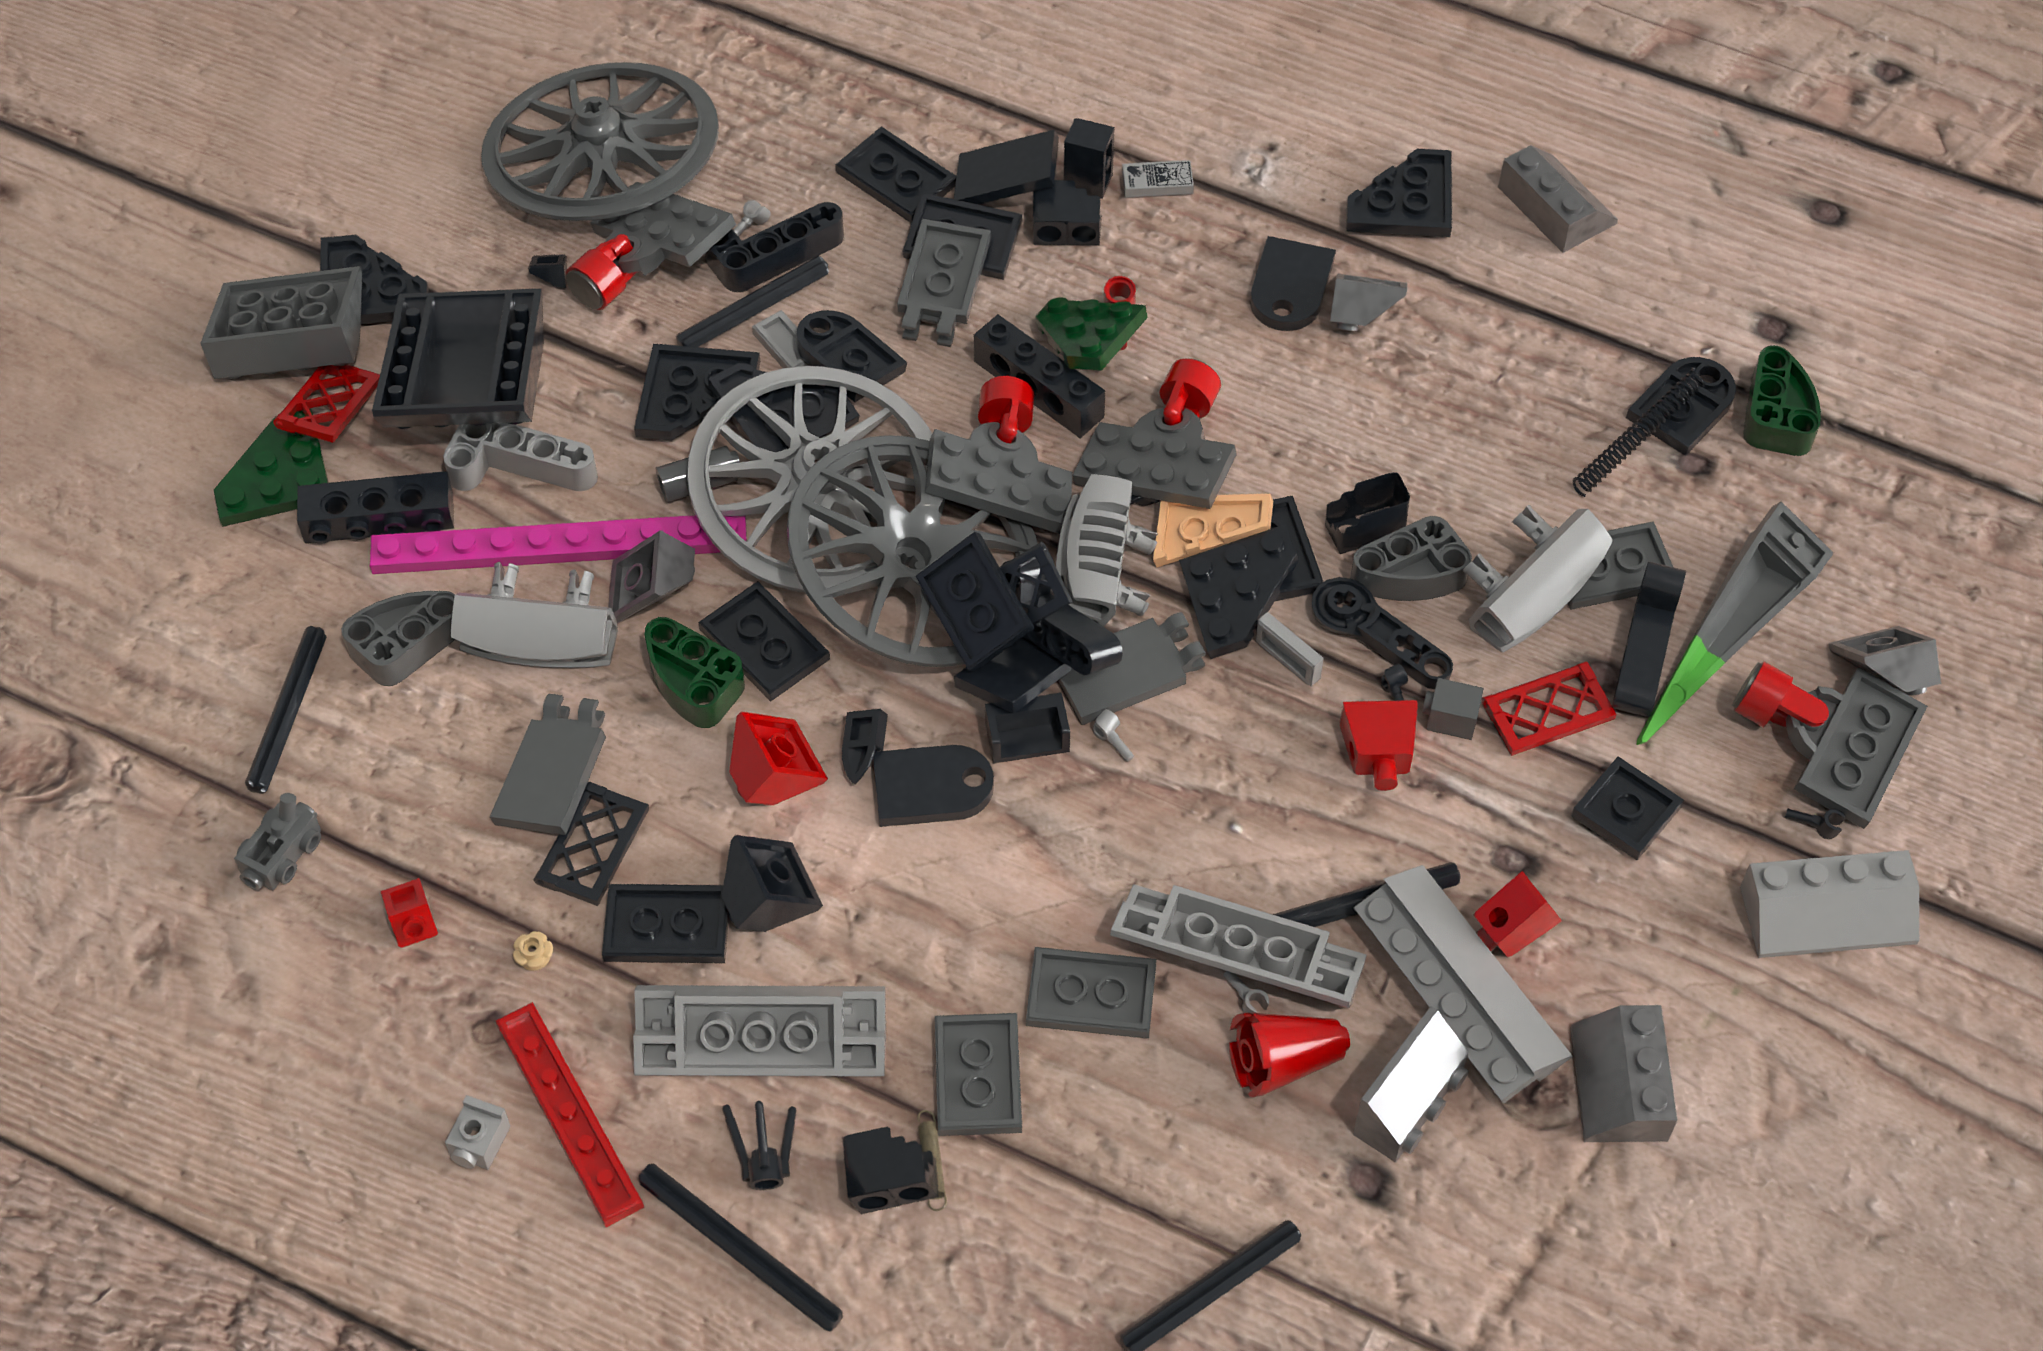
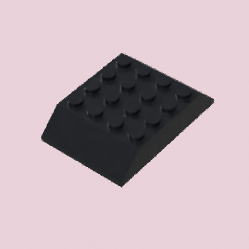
[372,288,544,429]

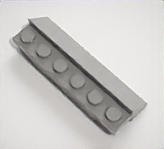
[1354,865,1573,1104]
[1110,884,1367,1008]
[633,985,886,1076]

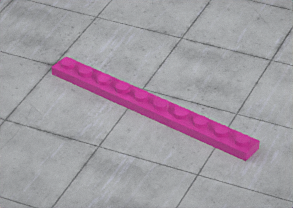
[370,515,747,574]

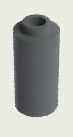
[655,446,740,503]

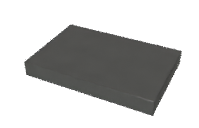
[1568,521,1673,610]
[1026,947,1157,1039]
[935,1013,1022,1136]

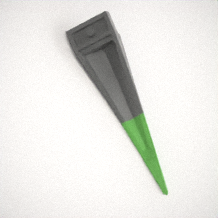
[1636,502,1833,745]

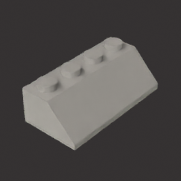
[1740,850,1919,958]

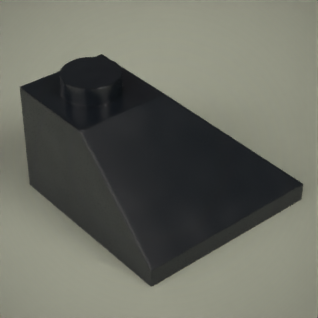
[722,835,823,932]

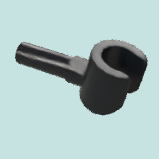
[1381,664,1408,701]
[1785,809,1845,839]

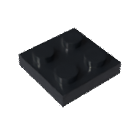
[1571,757,1684,860]

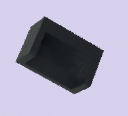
[1063,118,1115,199]
[985,692,1070,764]

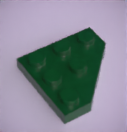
[1035,297,1148,371]
[214,408,329,527]

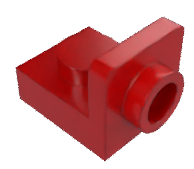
[381,878,438,948]

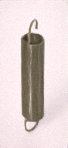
[917,1110,947,1211]

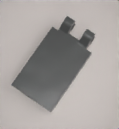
[897,219,991,347]
[1058,612,1206,725]
[490,694,606,835]

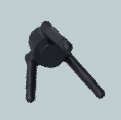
[722,1101,796,1190]

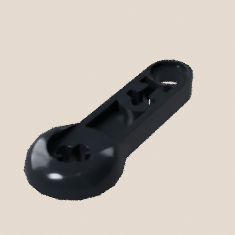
[1312,577,1453,689]

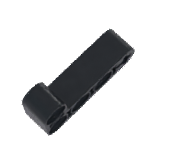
[705,202,844,292]
[1001,559,1123,676]
[1612,561,1686,717]

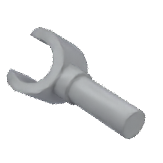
[733,200,770,237]
[1093,709,1134,762]
[1224,971,1269,1013]

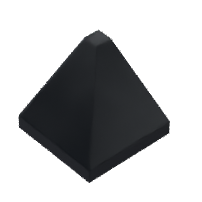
[529,254,567,288]

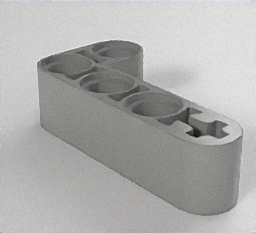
[443,423,598,491]

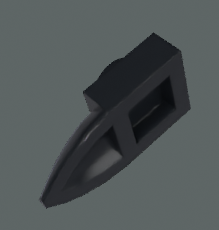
[842,709,888,785]

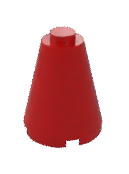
[1229,1013,1350,1097]

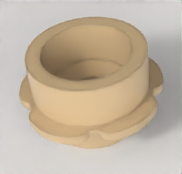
[513,931,553,971]

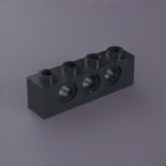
[974,314,1106,439]
[297,471,454,544]

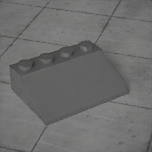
[200,266,362,379]

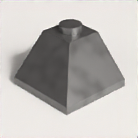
[1330,273,1408,331]
[608,530,695,623]
[1829,626,1941,695]

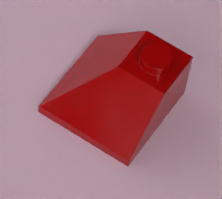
[729,712,828,805]

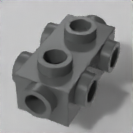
[234,793,321,891]

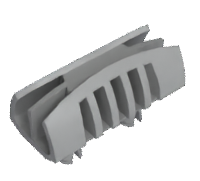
[1056,474,1158,627]
[1463,505,1613,653]
[451,562,618,668]

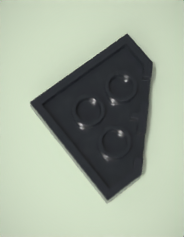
[1346,148,1452,237]
[320,235,429,324]
[634,343,761,441]
[708,362,860,453]
[1179,524,1299,659]

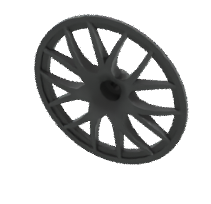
[481,62,719,221]
[787,435,1038,667]

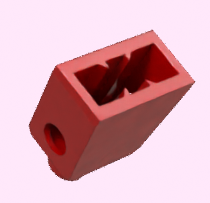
[1340,700,1418,791]
[1474,871,1562,957]

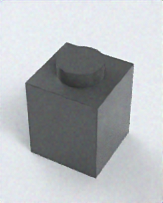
[1422,678,1484,740]

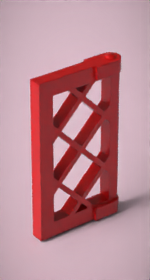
[273,365,380,443]
[1482,661,1617,756]

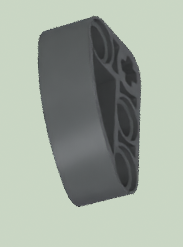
[1350,516,1472,601]
[341,591,455,686]

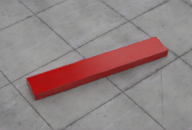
[495,1002,644,1228]

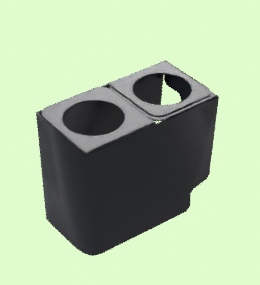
[1033,180,1102,246]
[1325,472,1410,554]
[842,1127,939,1214]

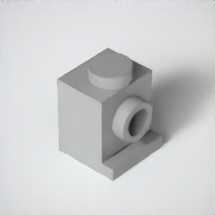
[445,1095,511,1170]

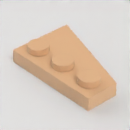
[1153,494,1273,568]

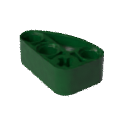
[1743,345,1821,456]
[644,617,745,728]

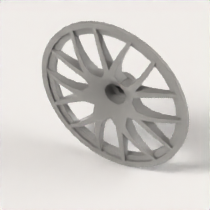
[687,366,945,593]

